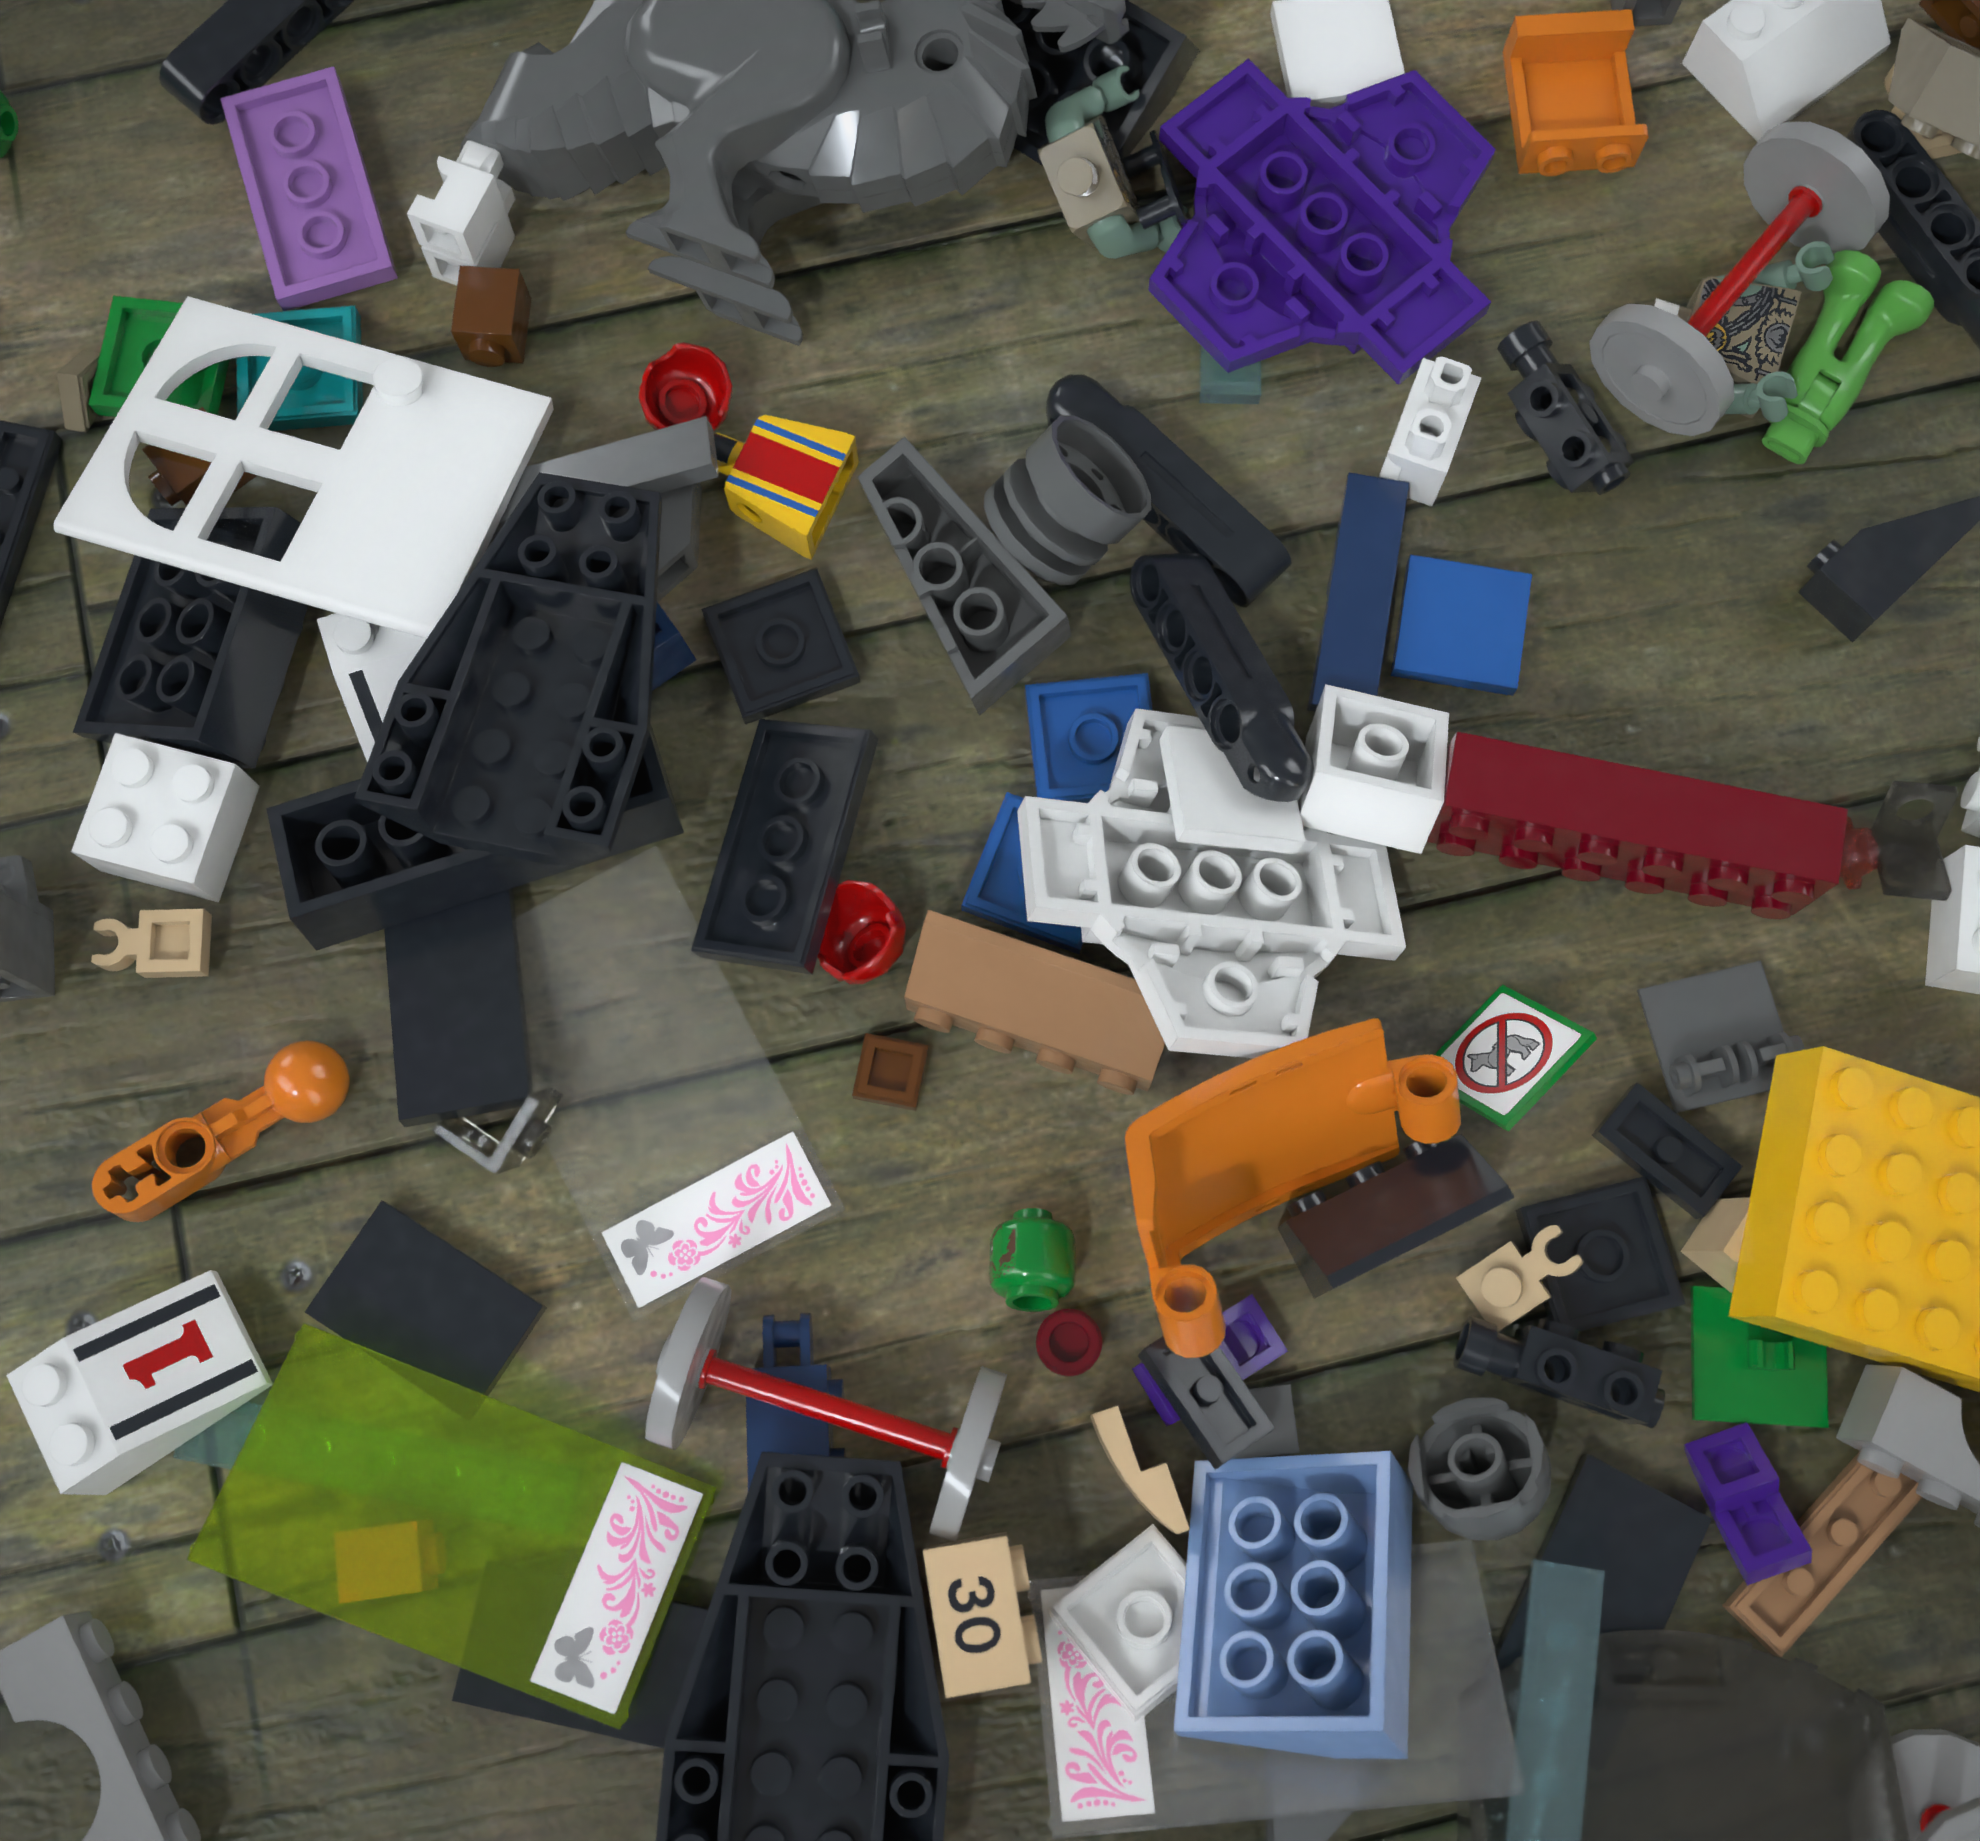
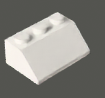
[1682,0,1891,142]

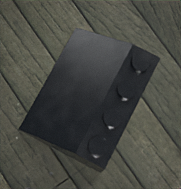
[1001,0,1200,166]
[73,507,308,769]

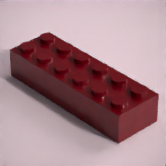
[1427,732,1848,919]

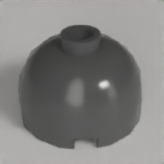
[1408,1397,1552,1540]

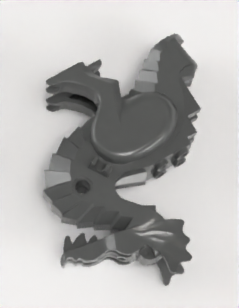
[460,0,1130,346]

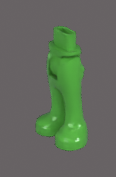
[1762,250,1934,464]

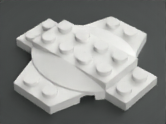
[1017,708,1406,1058]

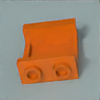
[1502,9,1649,176]

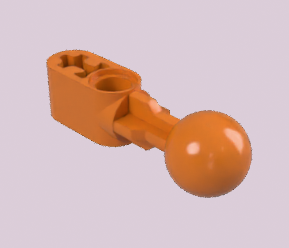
[92,1040,350,1222]

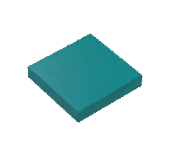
[237,306,363,431]

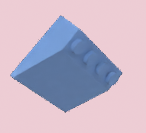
[1174,1451,1413,1759]

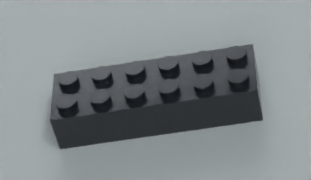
[266,723,684,951]

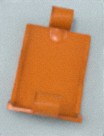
[1125,1018,1461,1358]

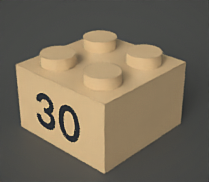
[923,1532,1042,1698]

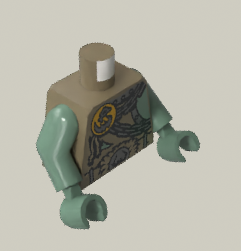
[1038,65,1188,259]
[1652,241,1835,422]

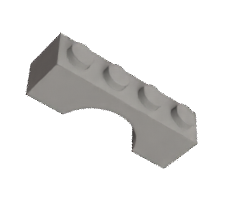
[1836,1364,1980,1528]
[0,1611,201,1841]

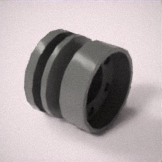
[984,415,1151,586]

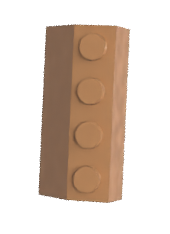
[904,910,1165,1095]

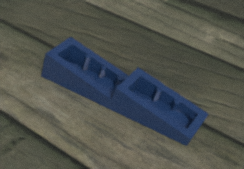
[1307,472,1409,712]

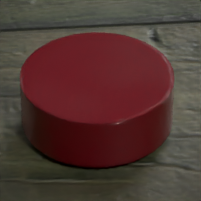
[1036,1309,1102,1377]

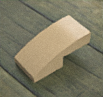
[1090,1406,1190,1534]

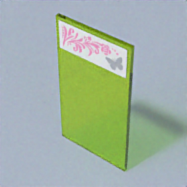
[187,1323,717,1730]

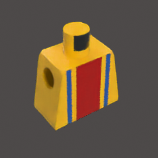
[714,415,859,560]

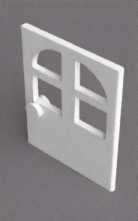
[54,296,554,639]

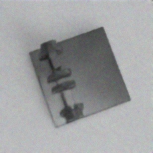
[1637,960,1805,1113]

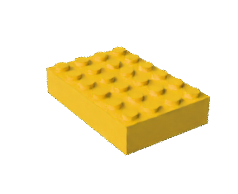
[1728,1046,1980,1392]

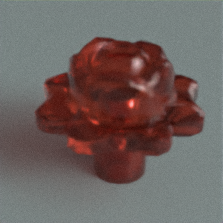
[1840,816,1878,890]

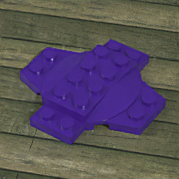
[1148,58,1496,385]

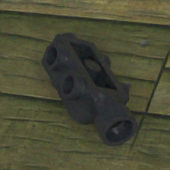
[1497,320,1635,495]
[1453,1316,1665,1428]

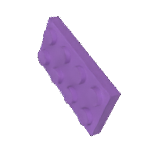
[221,66,398,311]

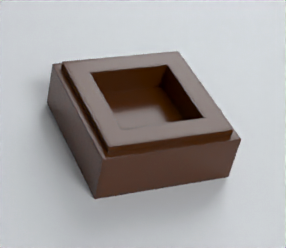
[852,1033,929,1111]

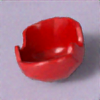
[638,342,733,431]
[818,879,906,984]

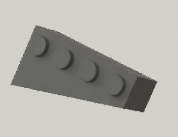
[858,436,1072,716]

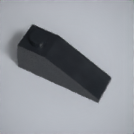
[1798,496,1980,643]

